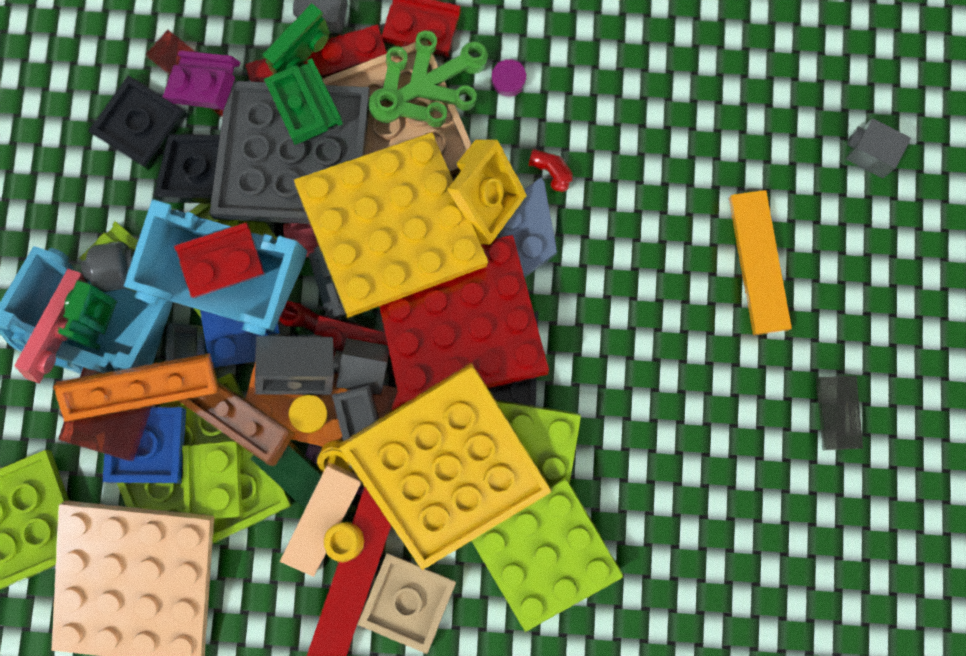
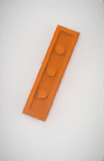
[54,353,219,422]

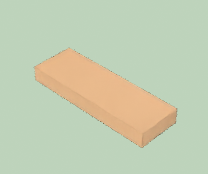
[280,462,362,577]

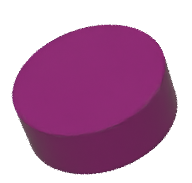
[492,59,526,97]

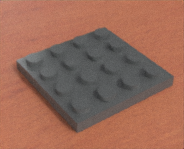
[210,81,371,224]

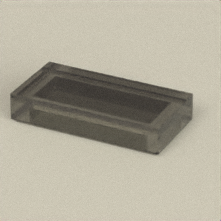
[816,376,863,451]

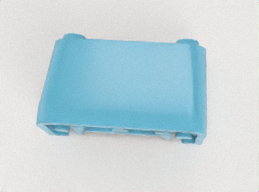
[124,199,307,336]
[0,246,173,376]

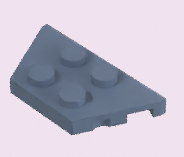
[496,178,557,278]

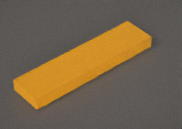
[729,190,792,336]

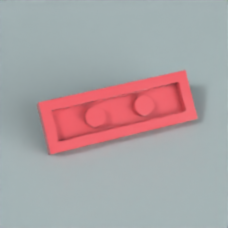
[14,269,87,384]

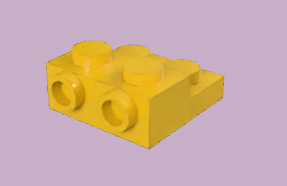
[448,140,527,245]

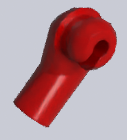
[528,149,573,192]
[279,301,319,334]

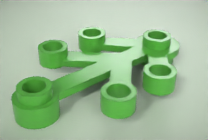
[368,31,488,127]

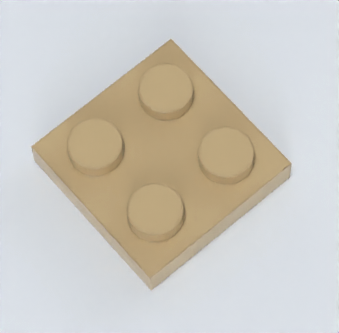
[357,553,456,654]

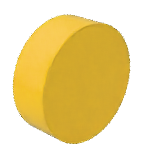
[289,395,328,433]
[317,441,353,473]
[323,522,364,562]

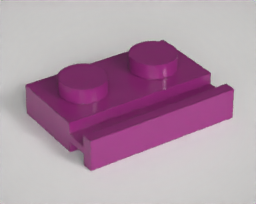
[162,51,241,110]

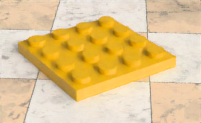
[294,132,488,318]
[339,363,552,570]

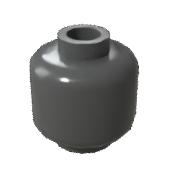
[81,241,135,292]

